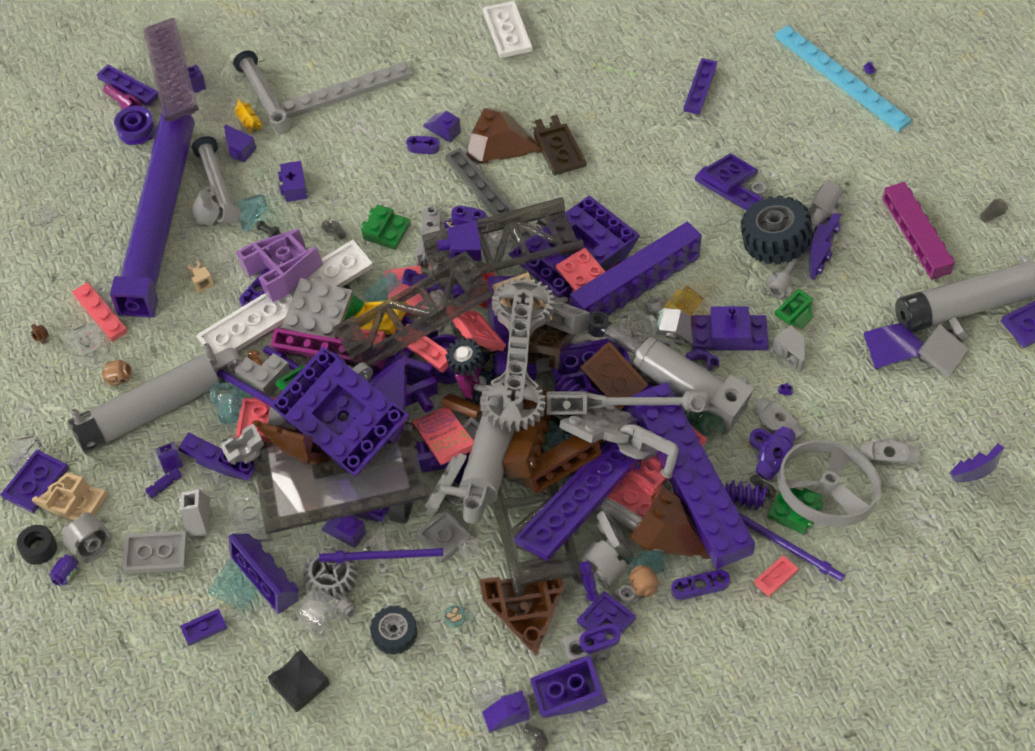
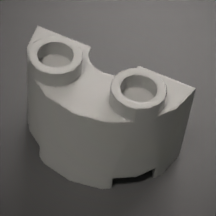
[192,186,220,227]
[220,423,264,464]

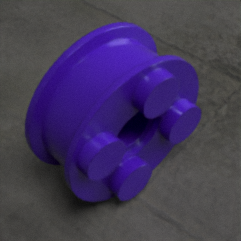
[114,106,155,145]

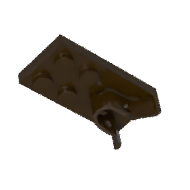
[527,324,576,370]

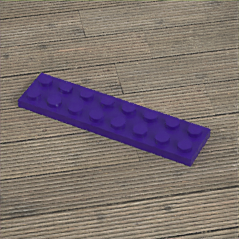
[514,440,641,561]

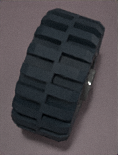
[741,196,813,265]

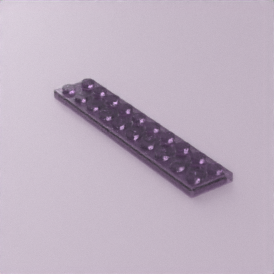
[143,17,199,122]

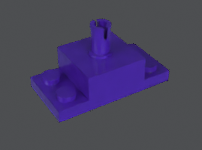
[691,306,769,351]

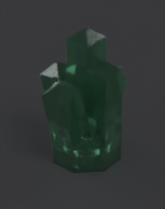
[687,411,727,437]

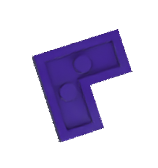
[577,591,636,634]

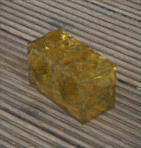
[662,285,704,317]

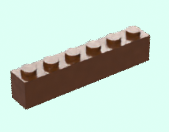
[503,390,553,479]

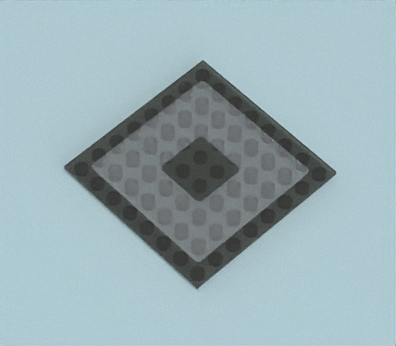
[254,408,428,535]

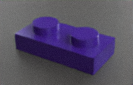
[180,608,228,646]

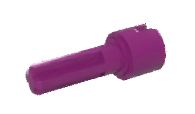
[103,84,142,109]

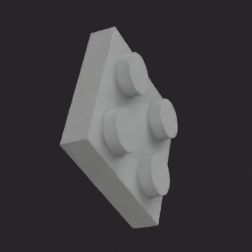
[597,511,635,560]

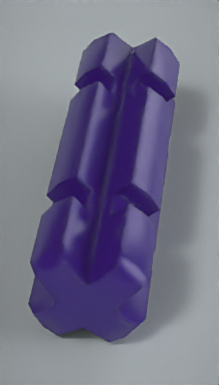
[145,468,182,498]
[579,561,599,602]

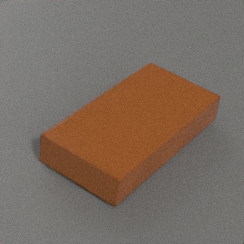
[441,393,483,419]

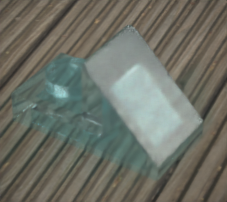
[237,194,267,232]

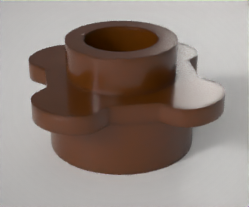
[31,324,49,344]

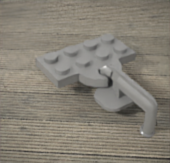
[559,405,679,478]

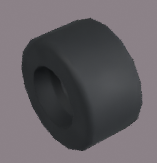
[16,525,57,565]

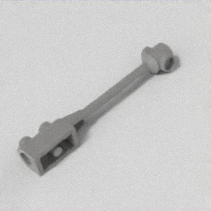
[765,178,844,298]
[547,391,707,415]

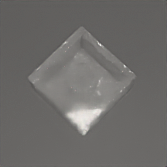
[229,494,273,542]

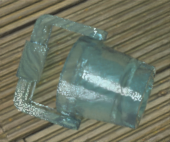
[210,383,242,424]

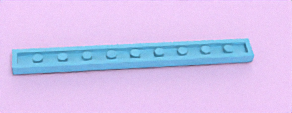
[775,25,911,132]

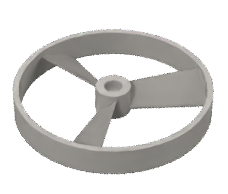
[778,440,881,527]

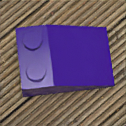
[530,655,608,718]

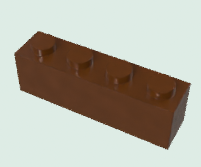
[522,435,602,494]

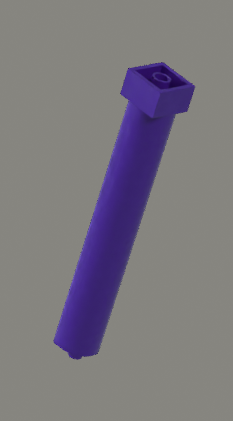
[110,108,195,318]

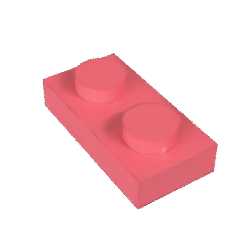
[754,555,799,597]

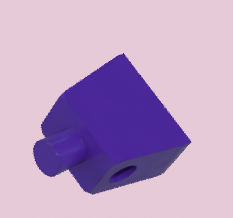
[437,221,482,261]

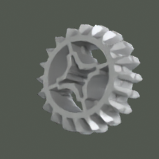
[302,547,358,602]

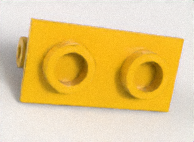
[235,99,262,134]

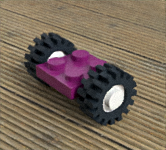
[445,338,493,405]

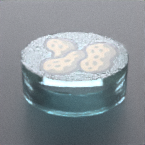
[444,605,465,627]

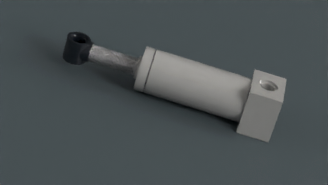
[588,311,754,435]

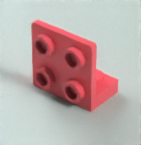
[556,248,605,292]

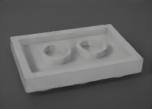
[122,531,187,574]

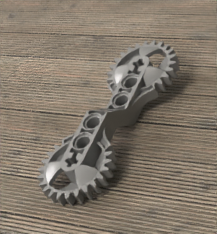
[480,277,555,432]

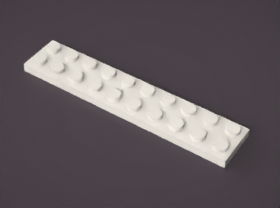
[196,240,374,354]

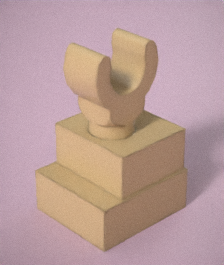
[187,261,214,293]

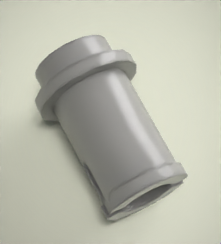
[332,592,357,618]

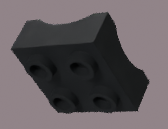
[268,649,330,712]

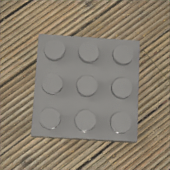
[281,278,354,339]
[425,453,467,517]

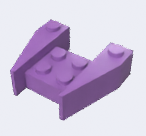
[236,229,323,302]

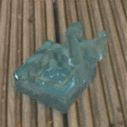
[626,551,664,574]

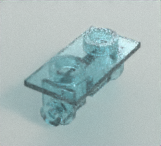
[362,270,402,302]

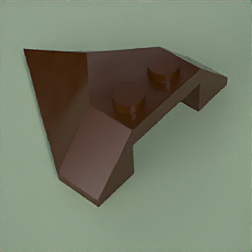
[466,108,541,164]
[254,420,330,465]
[629,484,710,559]
[479,567,564,656]

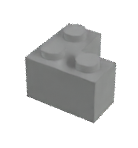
[234,353,290,397]

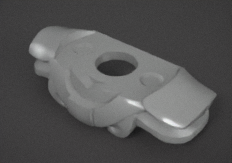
[755,397,805,442]
[860,438,919,464]

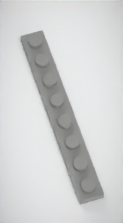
[279,61,412,118]

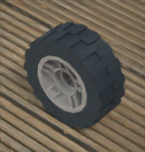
[370,606,417,655]

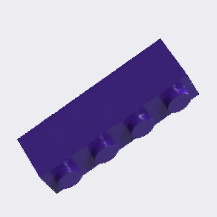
[551,339,631,388]
[228,533,299,614]

